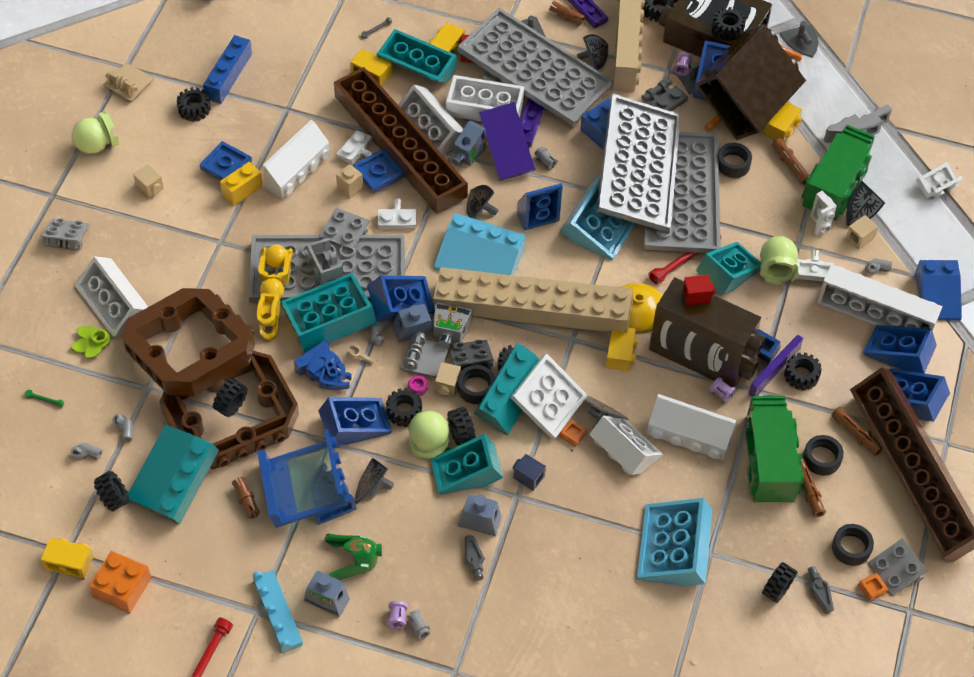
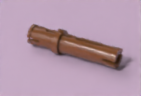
[772,138,809,185]
[832,407,883,456]
[801,459,826,518]

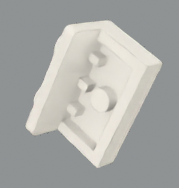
[916,162,963,199]
[810,191,837,236]

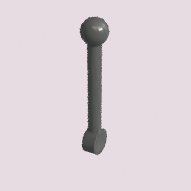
[361,17,392,39]

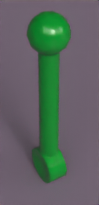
[25,390,64,407]

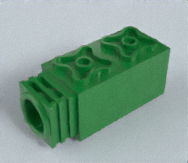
[801,125,875,221]
[745,395,804,502]

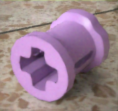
[673,52,693,76]
[709,377,736,403]
[387,601,408,629]

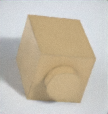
[133,164,164,198]
[336,164,363,198]
[846,215,878,249]
[435,362,461,397]

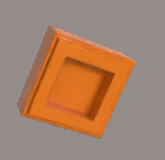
[559,419,587,447]
[858,573,889,602]

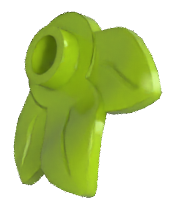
[71,326,110,359]

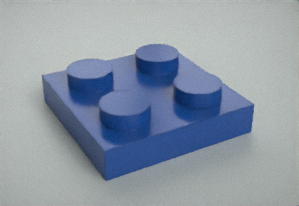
[199,141,252,180]
[353,149,404,194]

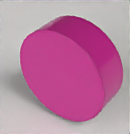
[408,376,428,396]

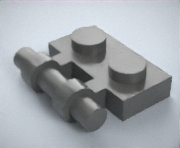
[641,78,688,111]

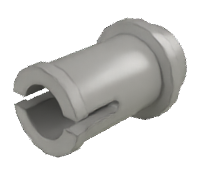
[534,146,558,169]
[407,610,430,639]

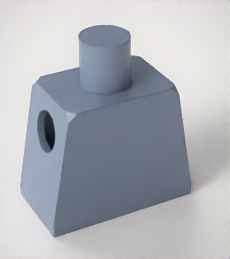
[392,304,434,343]
[458,494,501,536]

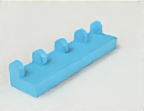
[253,570,303,653]

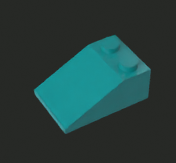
[696,241,762,295]
[431,434,504,494]

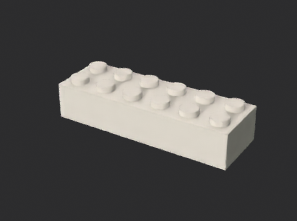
[817,264,943,331]

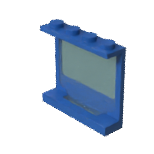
[257,429,349,528]

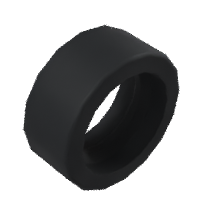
[717,142,752,178]
[457,365,495,404]
[803,435,844,476]
[832,524,874,566]

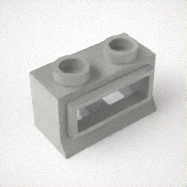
[305,237,343,283]

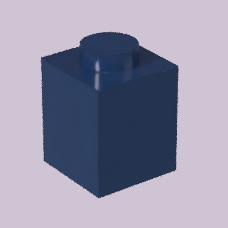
[513,454,546,491]

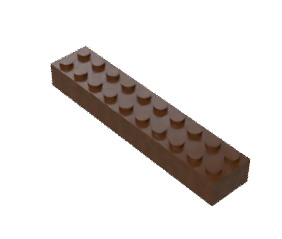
[334,67,468,214]
[850,367,974,562]

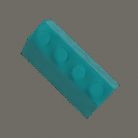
[377,29,457,83]
[474,343,539,435]

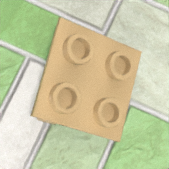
[103,63,154,101]

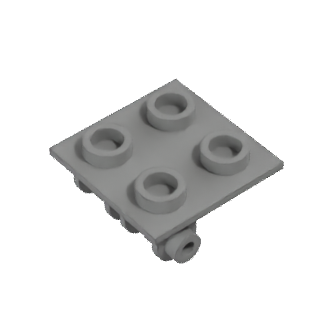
[319,208,370,250]
[41,218,90,250]
[401,332,449,377]
[869,538,928,596]

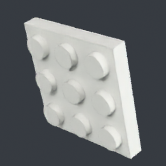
[510,354,587,439]

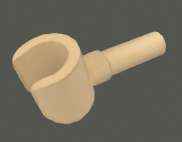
[346,345,375,364]

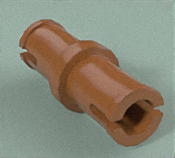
[549,0,585,26]
[232,477,261,519]

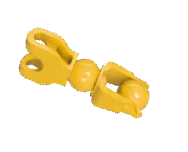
[257,244,293,341]

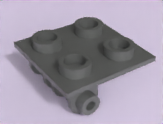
[449,339,494,371]

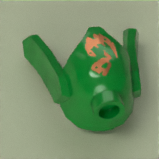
[324,533,382,580]

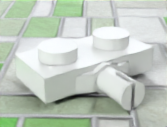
[336,130,375,165]
[378,199,416,229]
[796,250,834,282]

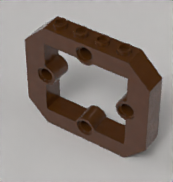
[122,288,255,396]
[159,350,299,469]

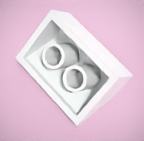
[589,415,663,475]

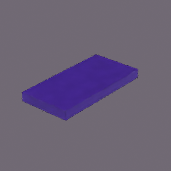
[479,102,535,181]

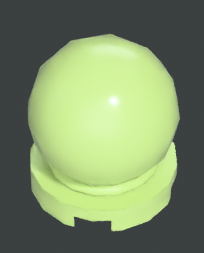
[71,111,119,154]
[760,236,799,285]
[408,410,449,460]

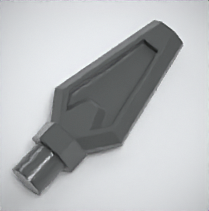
[465,535,485,581]
[807,566,834,613]

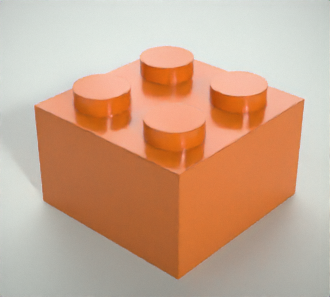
[89,551,152,613]

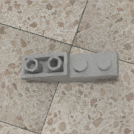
[824,104,892,143]

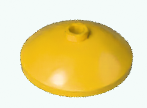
[621,283,663,332]

